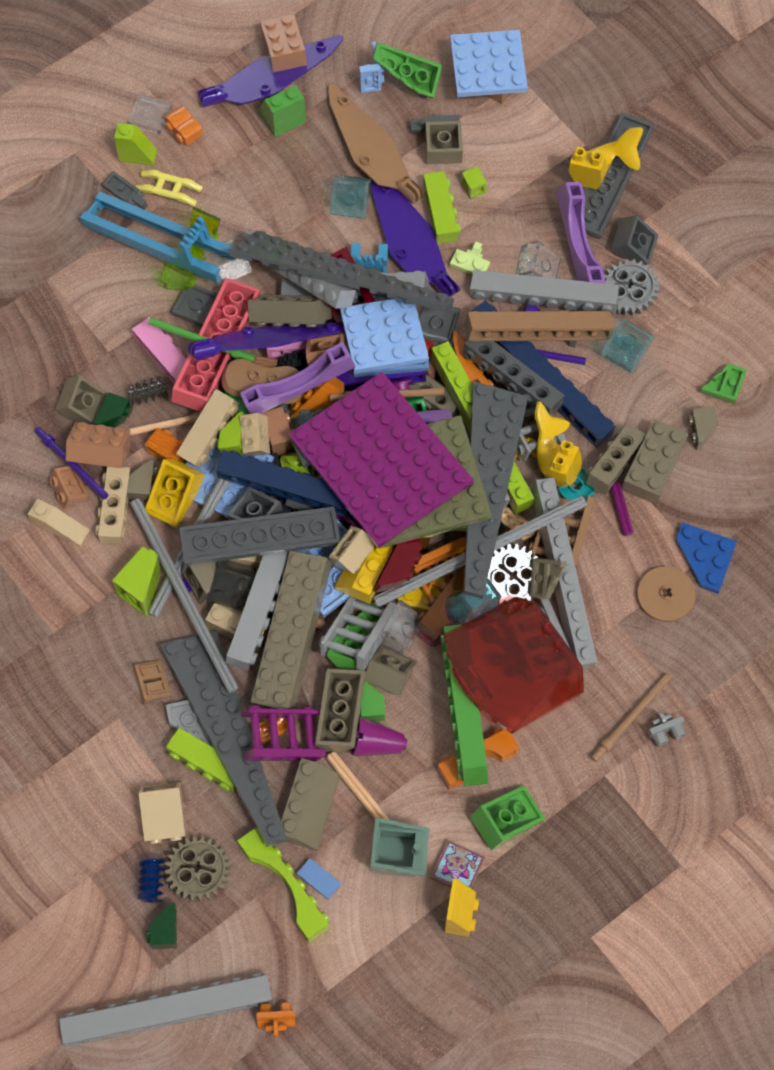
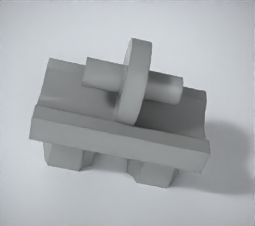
[647,711,685,747]

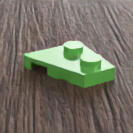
[701,364,747,404]

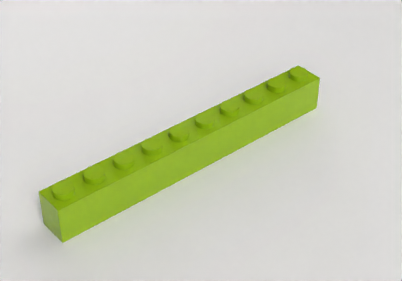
[430,341,535,514]

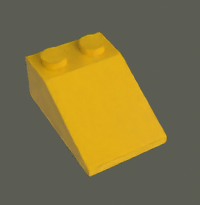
[145,458,205,527]
[445,878,479,937]

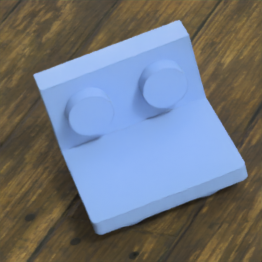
[359,41,384,93]

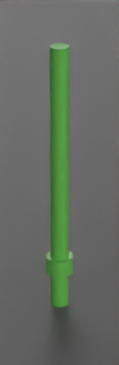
[148,317,256,362]

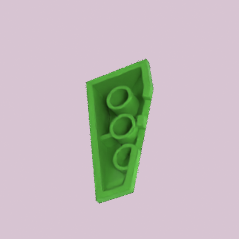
[373,42,442,99]
[327,604,383,671]

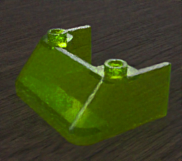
[159,206,221,291]

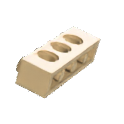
[96,466,132,545]

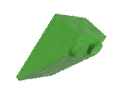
[470,785,545,851]

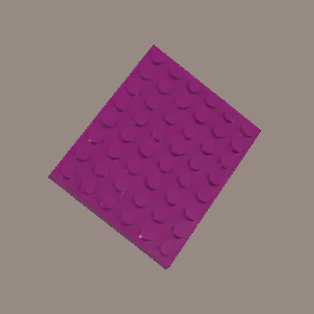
[288,372,474,548]

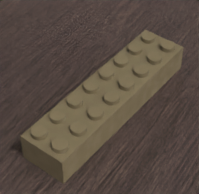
[251,551,332,709]

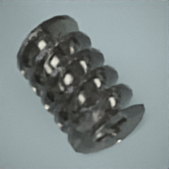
[127,375,169,407]

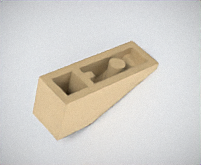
[28,499,90,547]

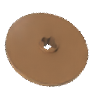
[637,567,696,622]

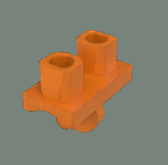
[259,718,288,745]
[256,1002,295,1037]

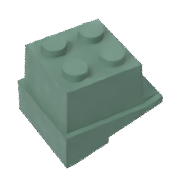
[370,818,429,877]

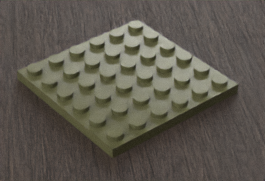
[378,415,492,549]

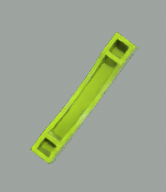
[237,828,330,943]

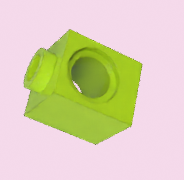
[461,167,487,199]

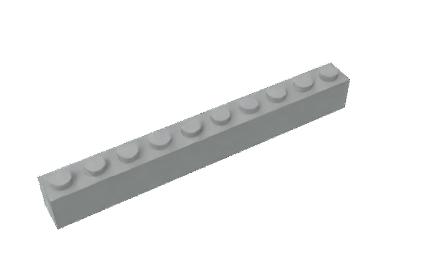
[531,478,598,671]
[59,973,273,1048]

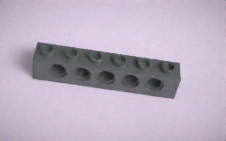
[463,340,565,416]

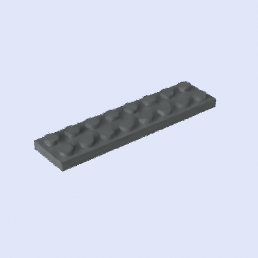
[584,113,655,239]
[179,507,341,566]

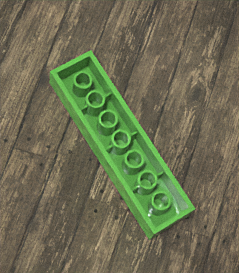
[441,624,488,787]

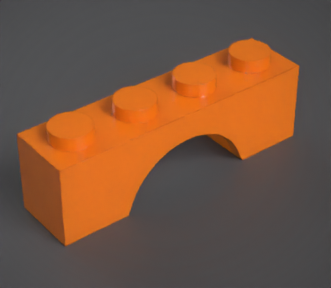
[437,727,520,790]

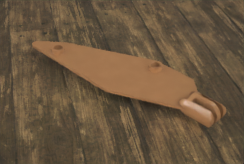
[328,84,426,204]

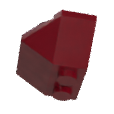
[373,538,422,593]

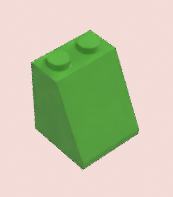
[258,85,306,137]

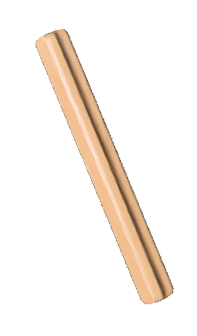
[326,752,390,820]

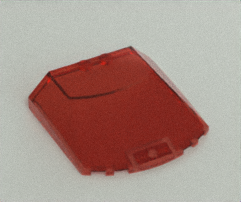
[444,597,584,734]

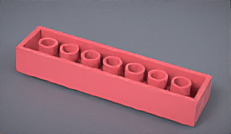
[171,278,260,412]

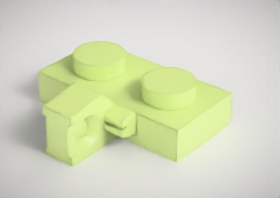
[450,242,490,275]

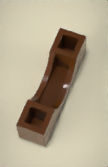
[416,566,468,641]

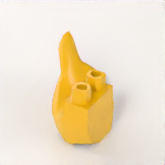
[569,127,643,190]
[535,401,582,487]

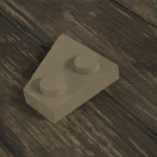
[530,558,567,599]

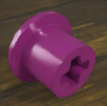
[391,378,412,398]

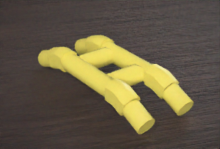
[135,170,203,207]

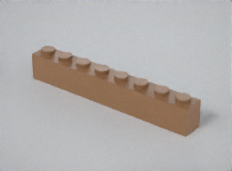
[464,311,615,341]

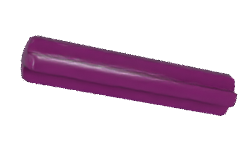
[611,483,633,536]

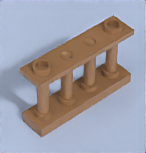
[529,496,596,568]

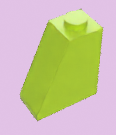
[114,123,157,166]

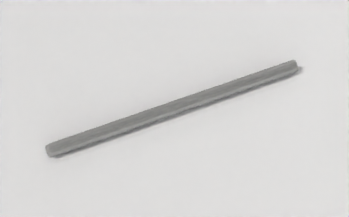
[148,455,244,617]
[374,496,587,607]
[131,498,238,693]

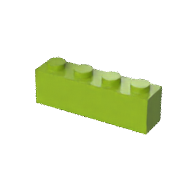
[423,171,461,244]
[166,727,237,793]

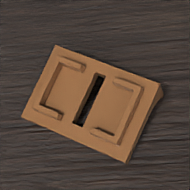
[133,660,171,705]

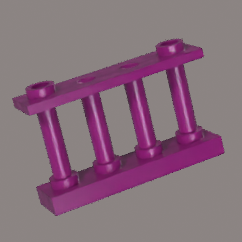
[241,706,326,761]

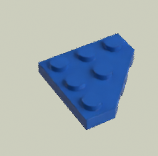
[675,522,737,594]

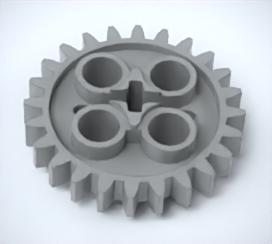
[604,259,660,316]

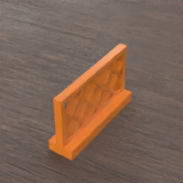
[411,536,498,602]

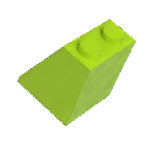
[112,546,161,617]

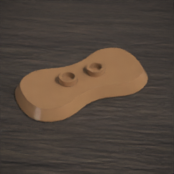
[222,359,303,404]

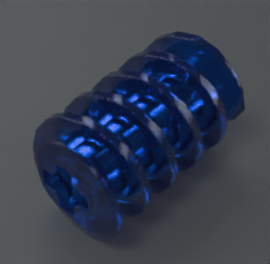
[137,858,165,904]

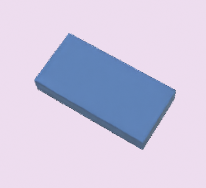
[297,858,341,900]

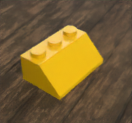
[334,545,394,604]

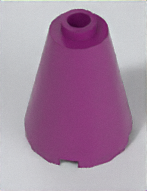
[351,717,407,757]

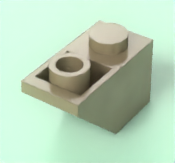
[688,406,718,450]
[127,459,158,502]

